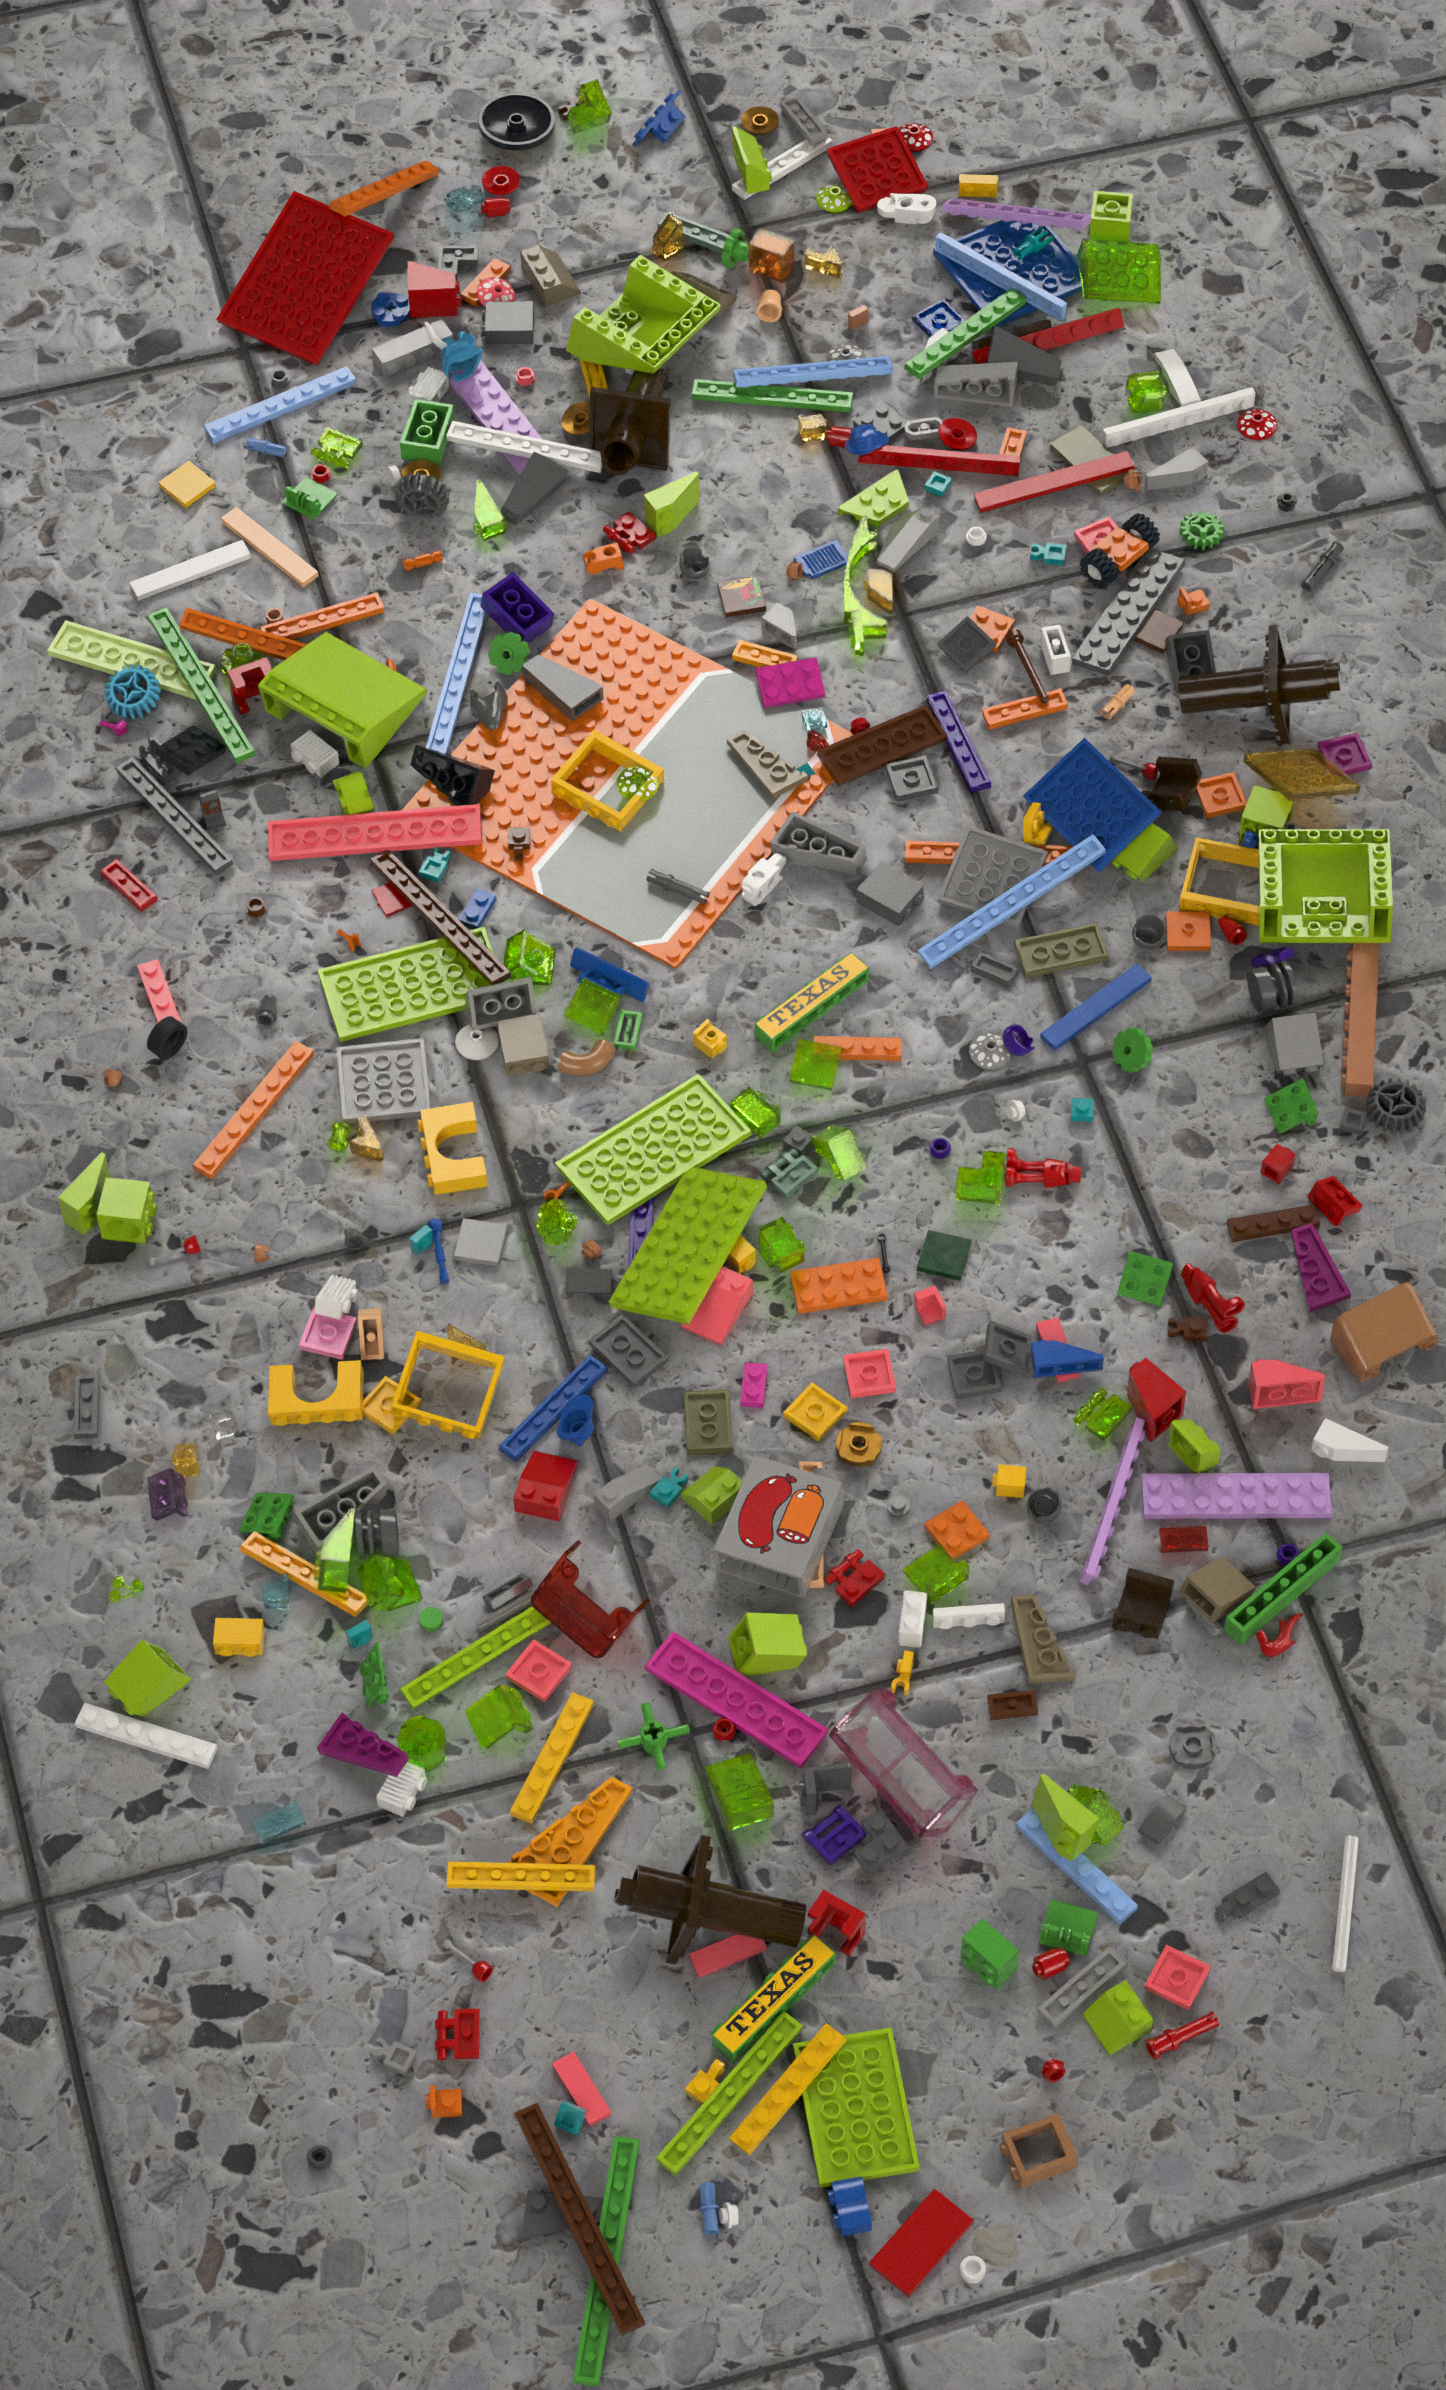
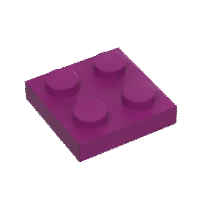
[1317,732,1372,779]

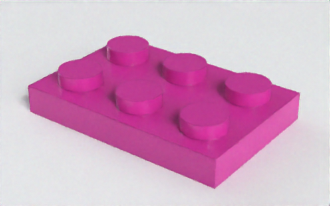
[755,657,825,708]

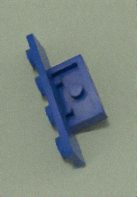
[632,90,686,147]
[570,947,649,1002]

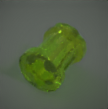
[327,1122,351,1151]

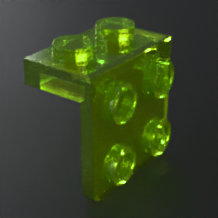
[466,1684,534,1749]

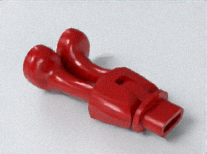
[1005,1148,1081,1188]
[1181,1263,1245,1333]

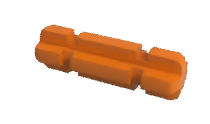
[403,550,443,571]

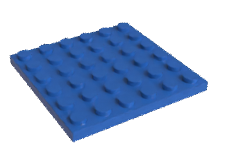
[933,206,1094,329]

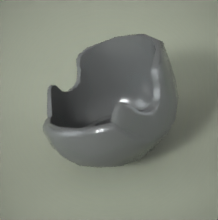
[679,547,710,579]
[1132,914,1166,950]
[1026,1487,1062,1523]

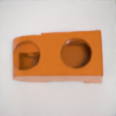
[583,542,624,574]

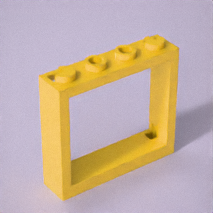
[551,730,664,832]
[1179,837,1259,926]
[391,1331,505,1439]

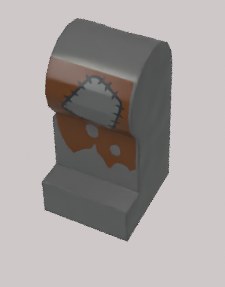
[199,788,225,829]

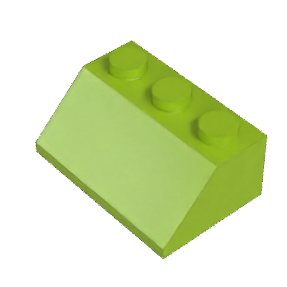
[732,126,772,194]

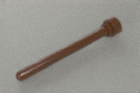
[1005,629,1049,704]

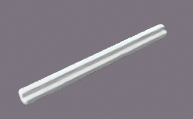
[1332,1835,1359,1973]

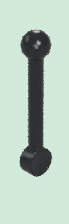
[877,1233,891,1273]

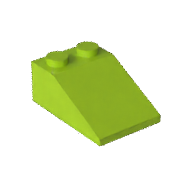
[644,471,700,537]
[58,1152,111,1235]
[1031,1773,1099,1863]

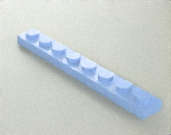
[935,233,1067,321]
[733,356,893,388]
[204,366,356,444]

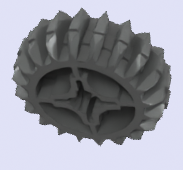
[395,472,450,518]
[1366,1078,1426,1134]

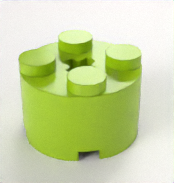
[333,771,375,815]

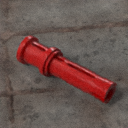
[1145,2012,1219,2060]

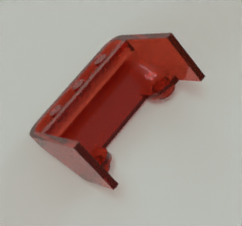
[531,1540,651,1658]

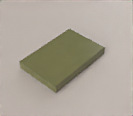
[684,1389,733,1455]

